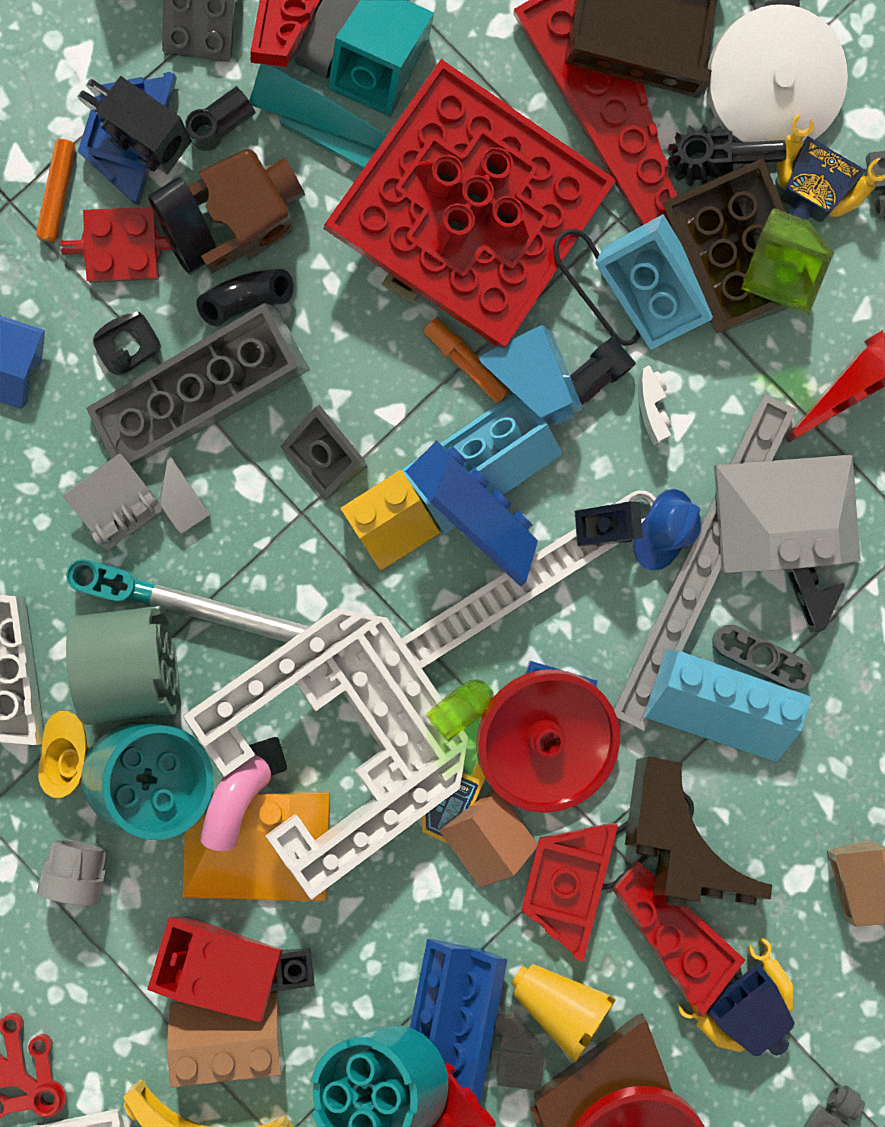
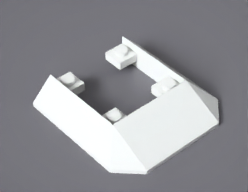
[183,608,468,900]

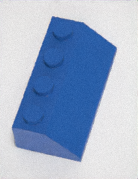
[405,440,538,587]

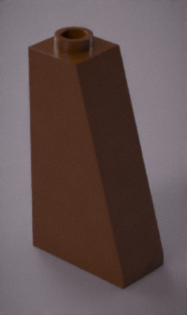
[530,1013,673,1127]

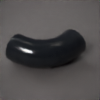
[196,269,294,327]

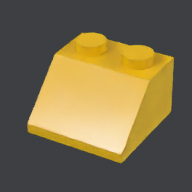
[340,470,440,571]

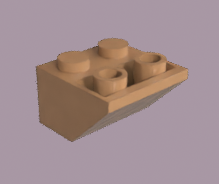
[827,840,885,927]

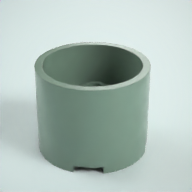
[66,606,179,725]

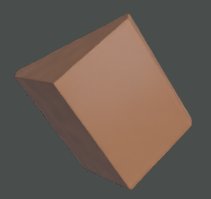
[438,789,537,888]

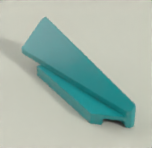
[249,64,387,170]

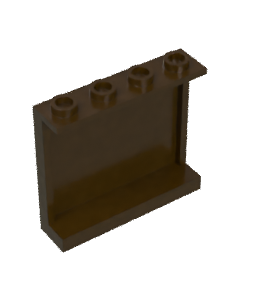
[564,0,717,98]

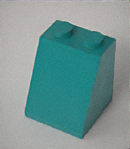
[328,0,434,117]

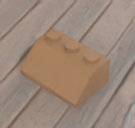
[167,991,285,1088]

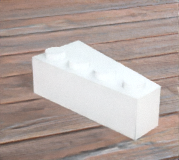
[0,595,44,745]

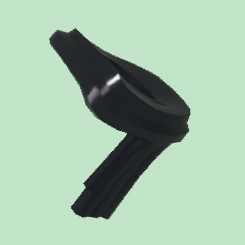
[93,312,161,375]

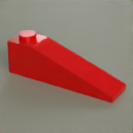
[786,330,885,443]

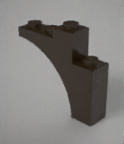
[625,756,772,908]

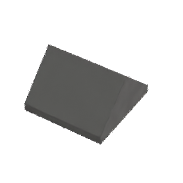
[281,405,367,501]

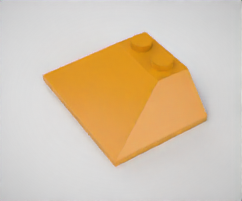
[182,789,330,902]

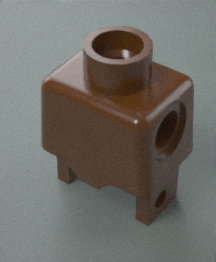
[188,149,305,274]

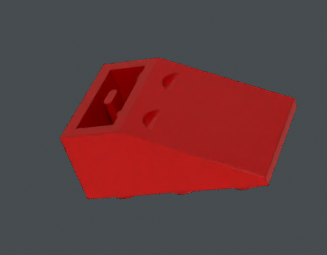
[147,916,283,1022]

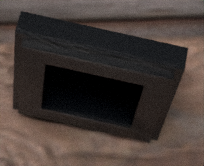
[249,737,287,776]

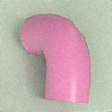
[200,755,271,851]

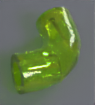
[425,679,494,742]

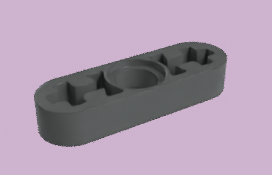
[712,625,812,689]

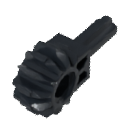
[667,124,786,187]

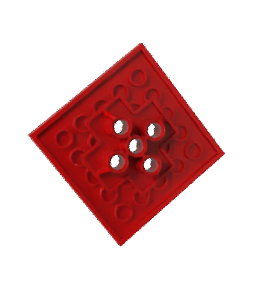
[323,59,616,349]

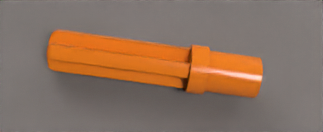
[423,317,510,403]

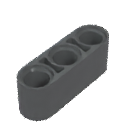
[295,0,360,79]

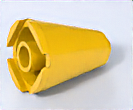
[511,964,616,1062]

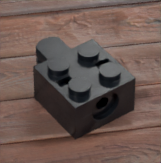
[77,76,192,175]

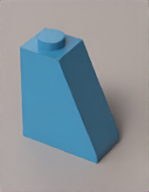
[479,325,583,425]

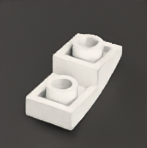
[638,365,672,446]

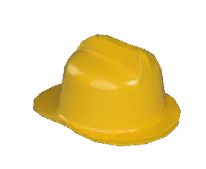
[38,711,90,798]

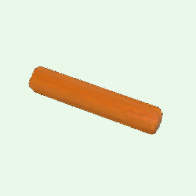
[36,138,76,242]

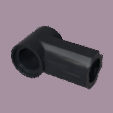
[185,86,256,151]
[570,336,636,405]

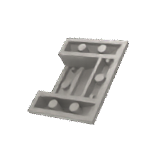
[714,454,861,573]

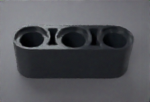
[148,177,216,275]

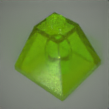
[741,208,834,314]

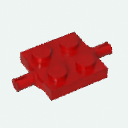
[60,207,172,283]

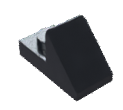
[575,501,643,546]
[785,567,845,633]

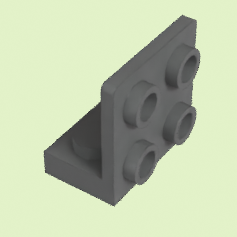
[162,0,238,62]

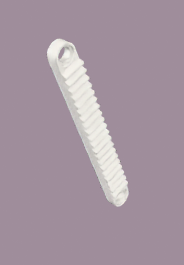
[401,490,656,668]

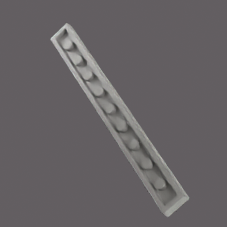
[613,394,797,731]

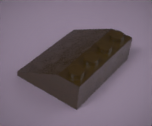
[662,158,818,334]

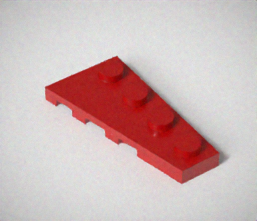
[250,0,322,67]
[612,861,745,1017]

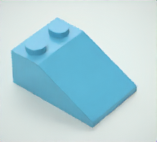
[595,214,713,350]

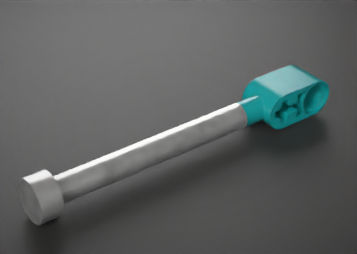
[66,559,310,642]

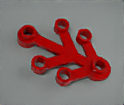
[0,1013,67,1118]

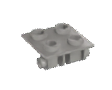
[62,453,163,551]

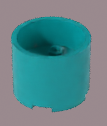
[81,721,214,840]
[311,1025,448,1127]

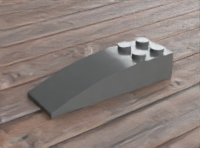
[86,303,310,465]

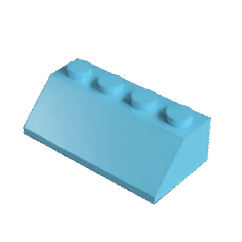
[401,393,563,534]
[644,649,812,762]

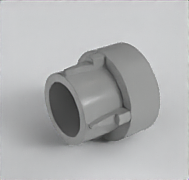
[37,840,106,906]

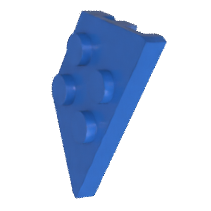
[78,72,177,205]

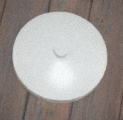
[706,5,848,143]

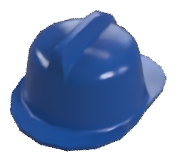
[634,489,702,571]

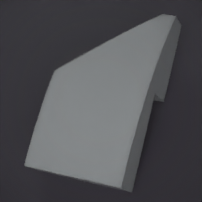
[160,457,210,535]

